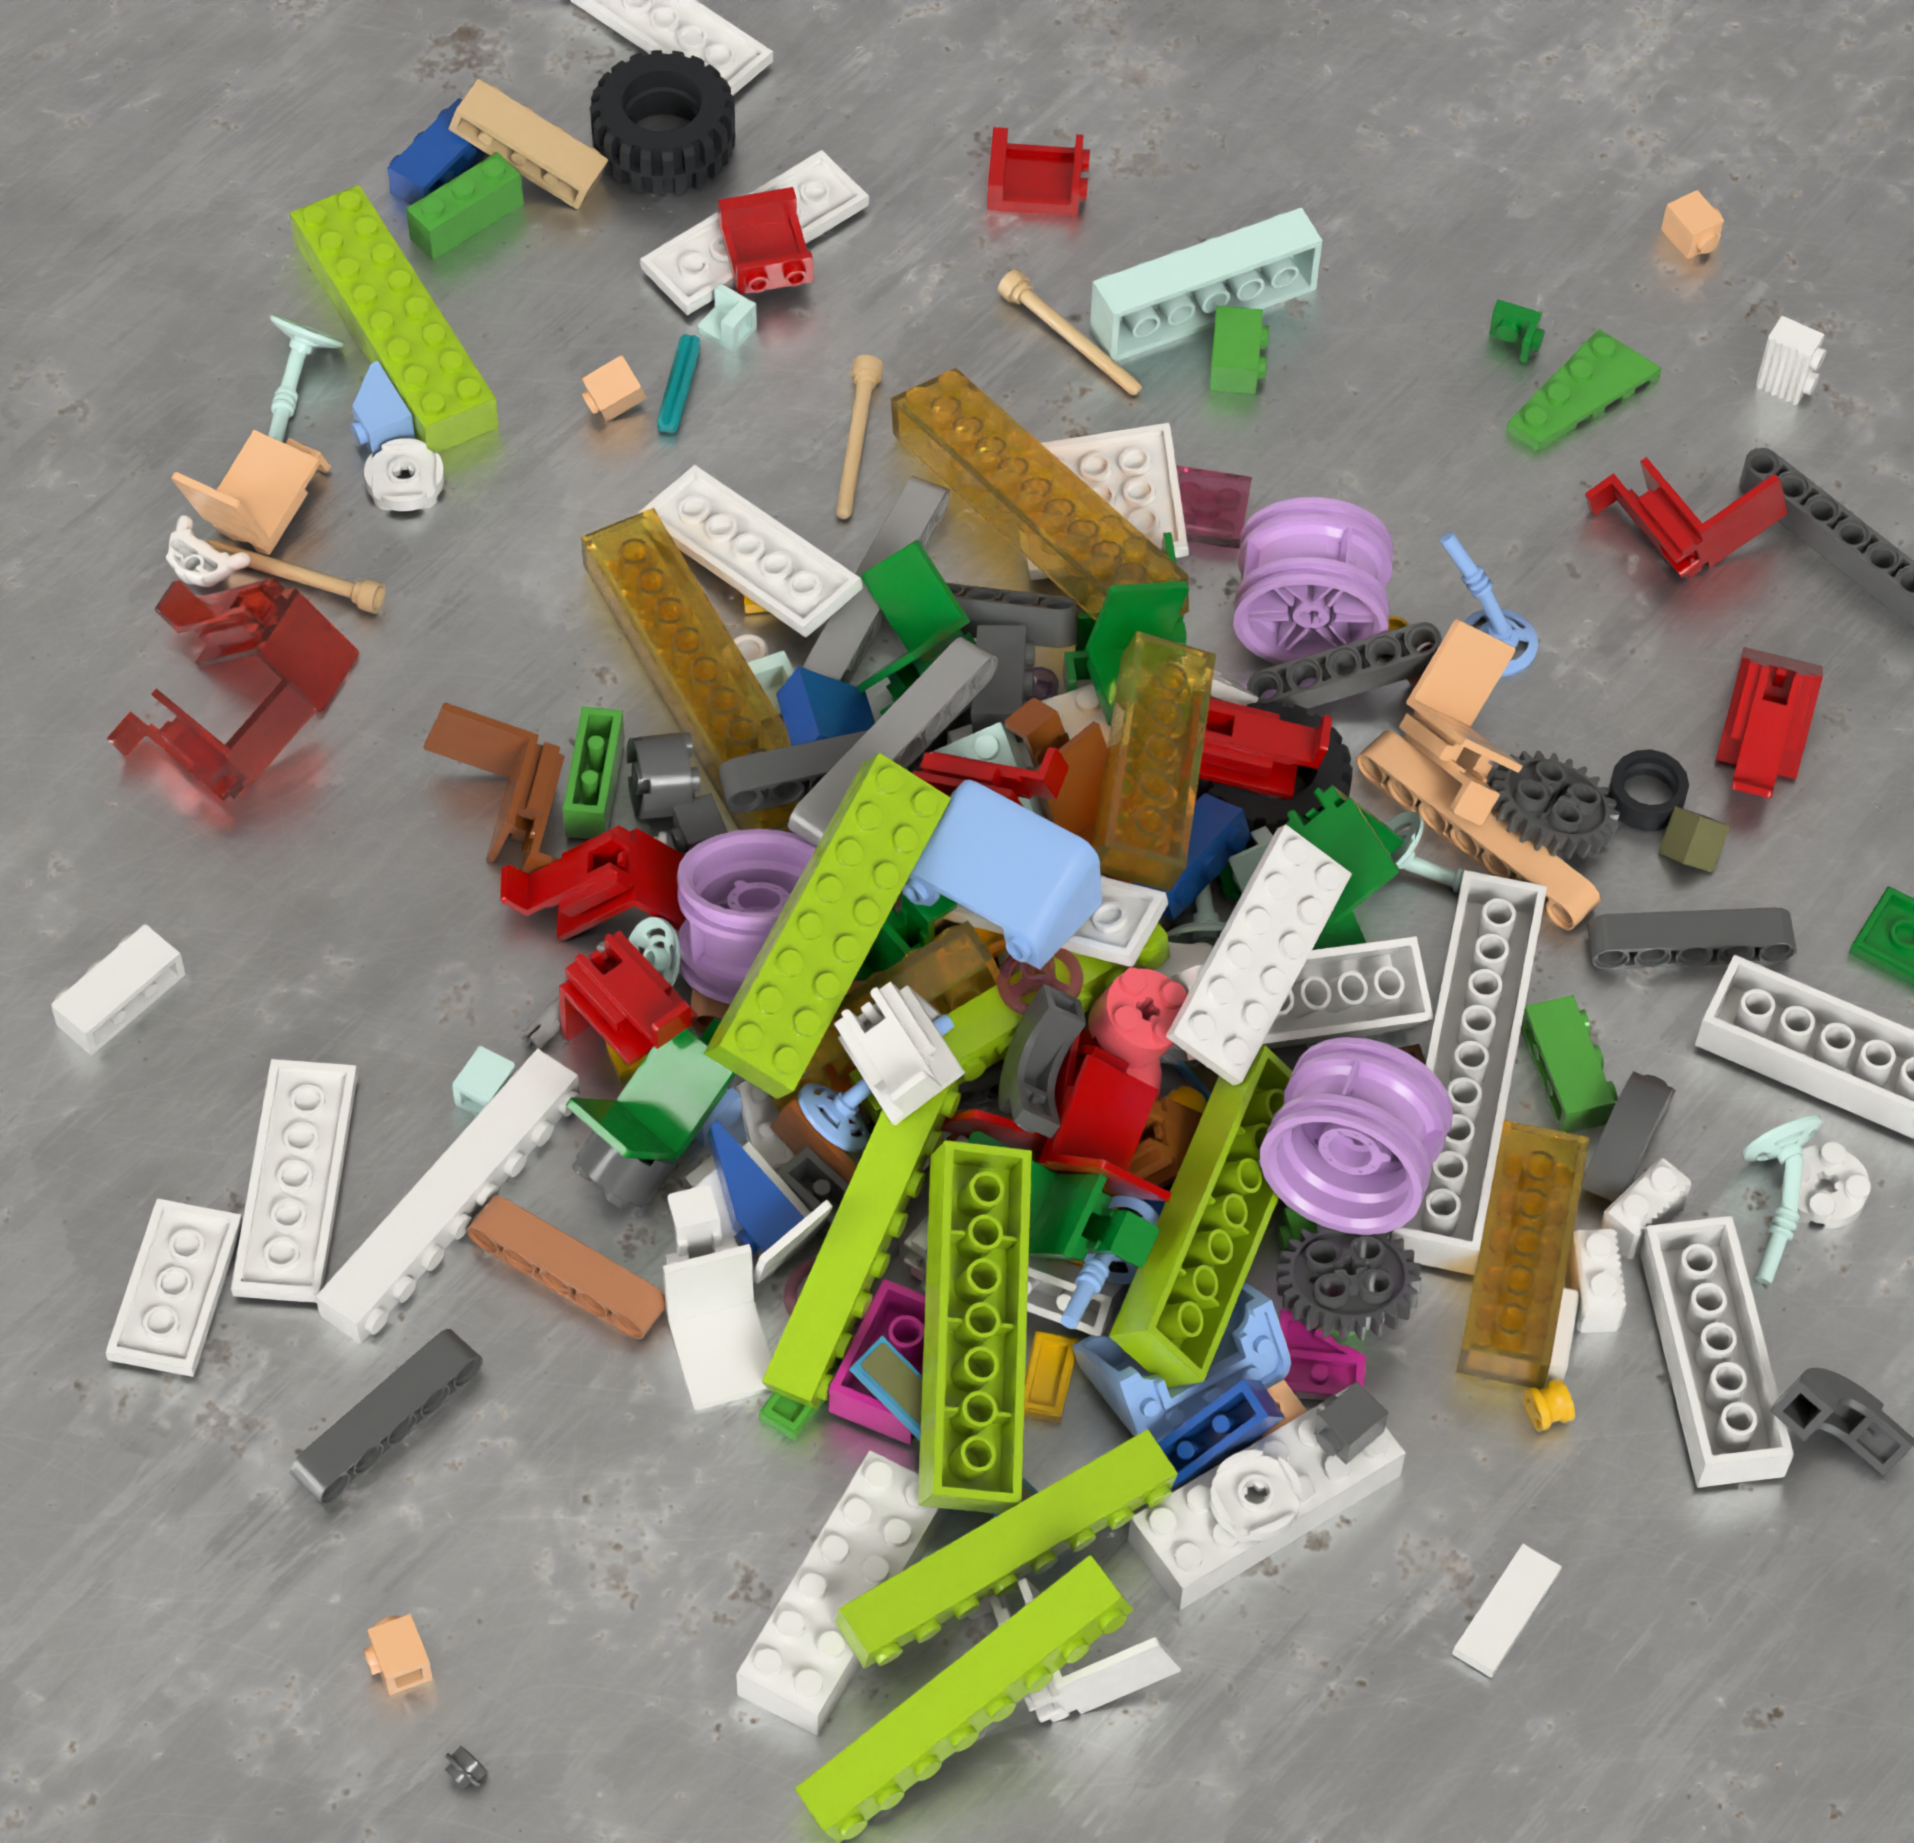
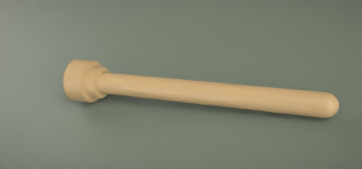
[997,269,1141,395]
[836,355,883,519]
[206,540,386,614]

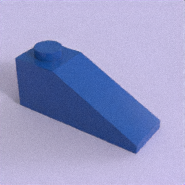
[707,1120,805,1258]

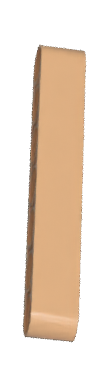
[1356,730,1601,931]

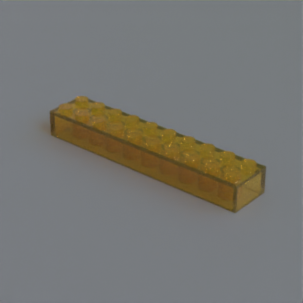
[891,368,1189,621]
[581,508,799,834]

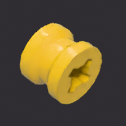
[1523,1379,1575,1432]

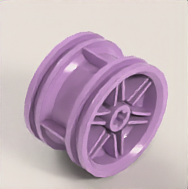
[1233,497,1394,667]
[677,829,817,1004]
[1260,1037,1453,1235]

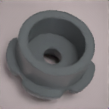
[445,1745,488,1789]

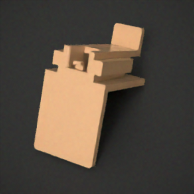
[171,430,331,556]
[1399,619,1523,825]

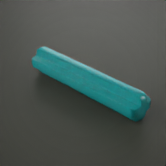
[657,334,700,434]

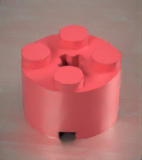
[1088,968,1187,1069]

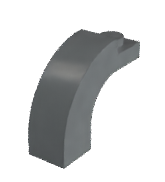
[998,984,1086,1139]
[1580,1071,1676,1202]
[1770,1368,1914,1476]

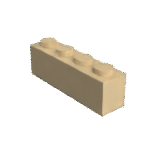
[448,78,609,210]

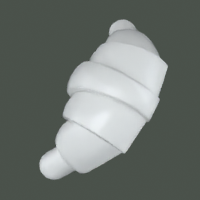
[166,515,250,587]

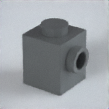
[670,793,728,854]
[1314,1381,1389,1464]

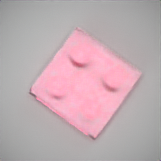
[1176,465,1252,549]

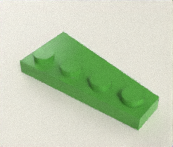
[1506,329,1662,452]

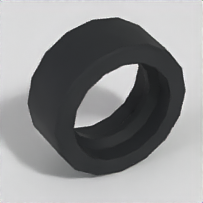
[1608,749,1689,831]

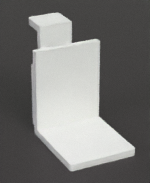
[834,982,966,1125]
[683,1141,833,1284]
[663,1185,772,1410]
[968,1578,1181,1723]

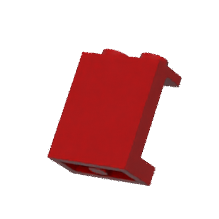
[987,127,1090,216]
[718,187,814,295]

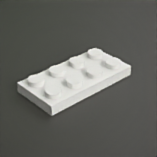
[105,1198,243,1377]

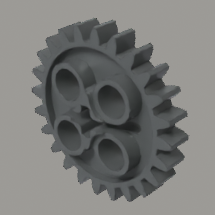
[1488,750,1620,859]
[1276,1223,1422,1341]

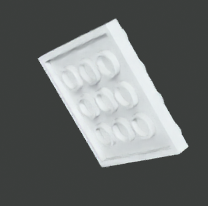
[1014,423,1189,581]

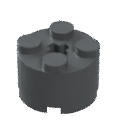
[626,732,700,820]
[572,1131,678,1208]

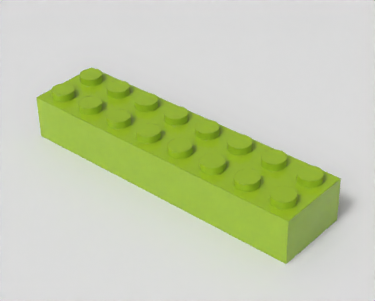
[289,185,499,454]
[704,752,951,1099]
[1109,1045,1293,1388]
[918,1140,1032,1514]

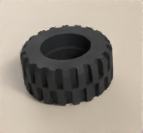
[590,50,736,195]
[1192,701,1353,848]

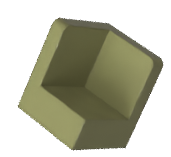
[1659,806,1731,872]

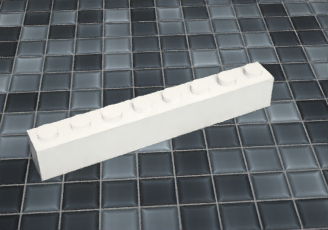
[316,1048,581,1344]

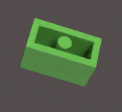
[1209,306,1269,395]

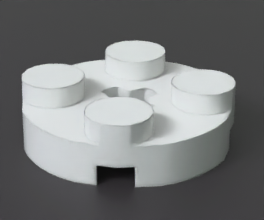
[364,438,445,511]
[1781,1141,1871,1229]
[1210,1449,1302,1543]

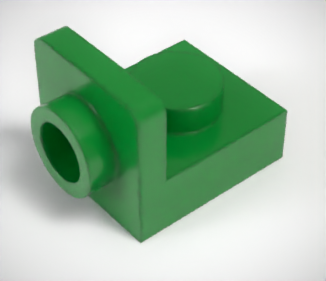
[1489,299,1545,364]

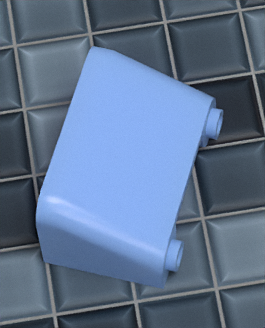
[902,780,1103,970]
[1072,1282,1291,1443]

